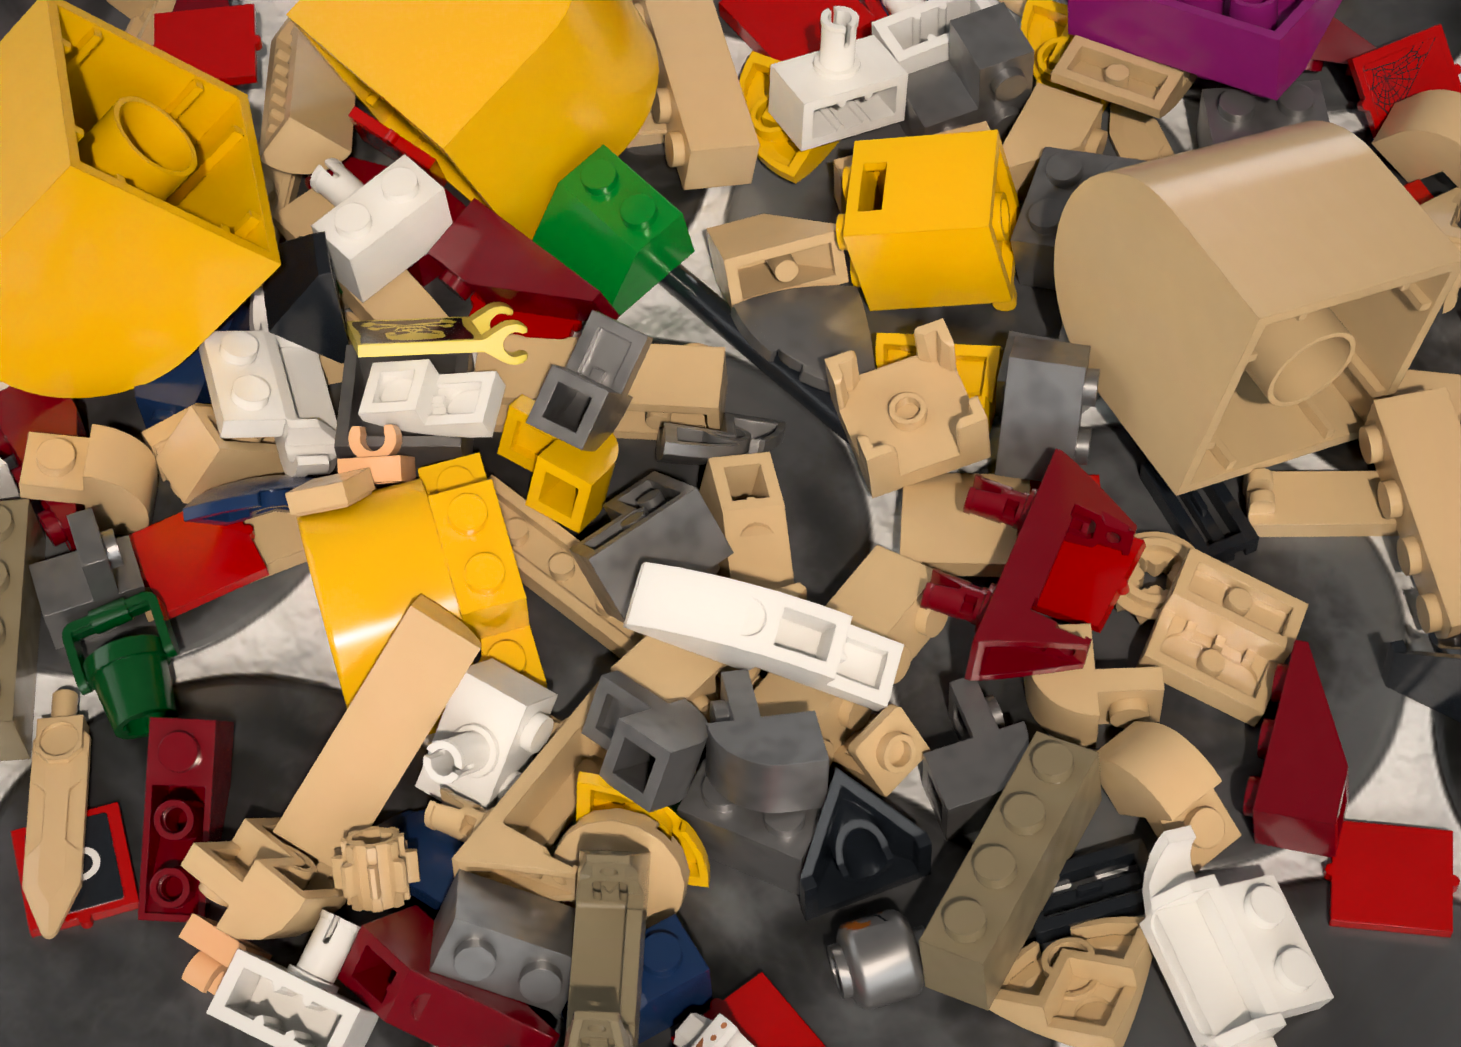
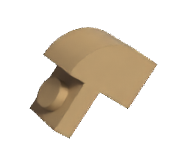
[1372,89,1461,188]
[19,424,158,536]
[1024,623,1165,748]
[1097,721,1242,873]

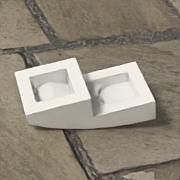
[358,359,506,438]

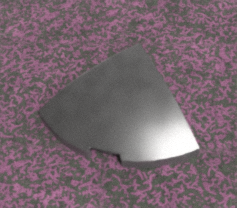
[730,285,875,393]
[656,413,786,465]

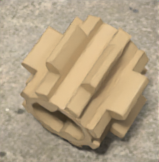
[331,826,420,913]

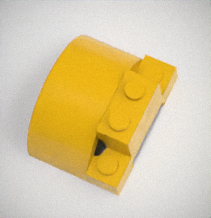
[296,452,547,735]

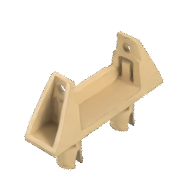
[424,681,607,902]

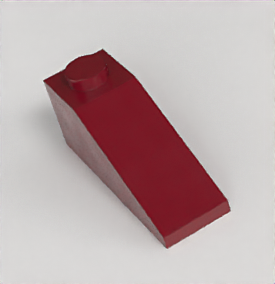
[428,197,620,322]

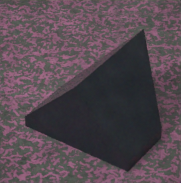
[262,231,350,364]
[1381,632,1461,723]
[799,767,932,921]

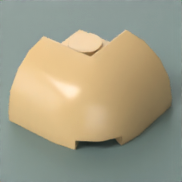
[180,817,347,940]

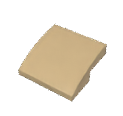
[1051,35,1198,119]
[900,473,1030,577]
[1136,547,1309,727]

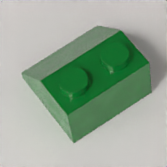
[532,144,695,316]

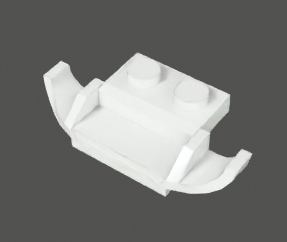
[199,288,337,477]
[1139,825,1334,1047]

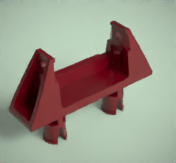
[920,448,1137,681]

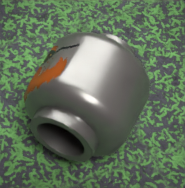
[827,909,925,1010]

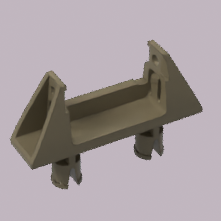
[564,850,651,1047]

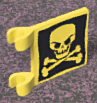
[347,302,528,365]

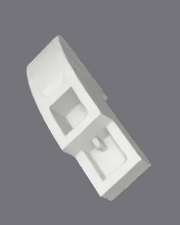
[623,562,904,712]

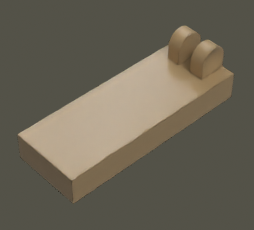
[1242,468,1399,537]

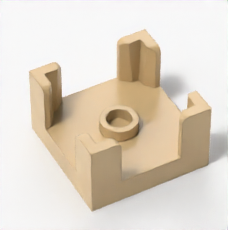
[824,318,991,499]

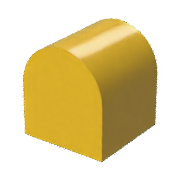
[0,0,281,398]
[286,0,659,240]

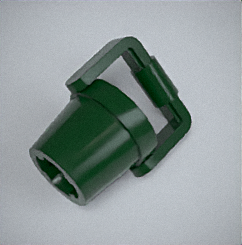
[62,591,180,739]

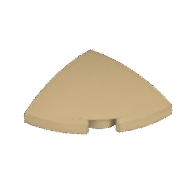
[989,916,1153,1047]

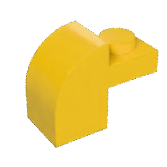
[497,394,619,534]

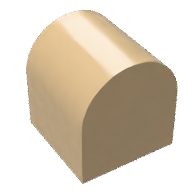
[1054,120,1461,496]

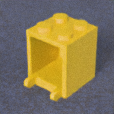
[836,130,1021,311]

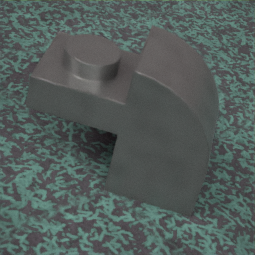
[526,310,654,451]
[29,508,145,649]
[706,669,829,813]
[581,670,708,813]
[922,677,1029,841]

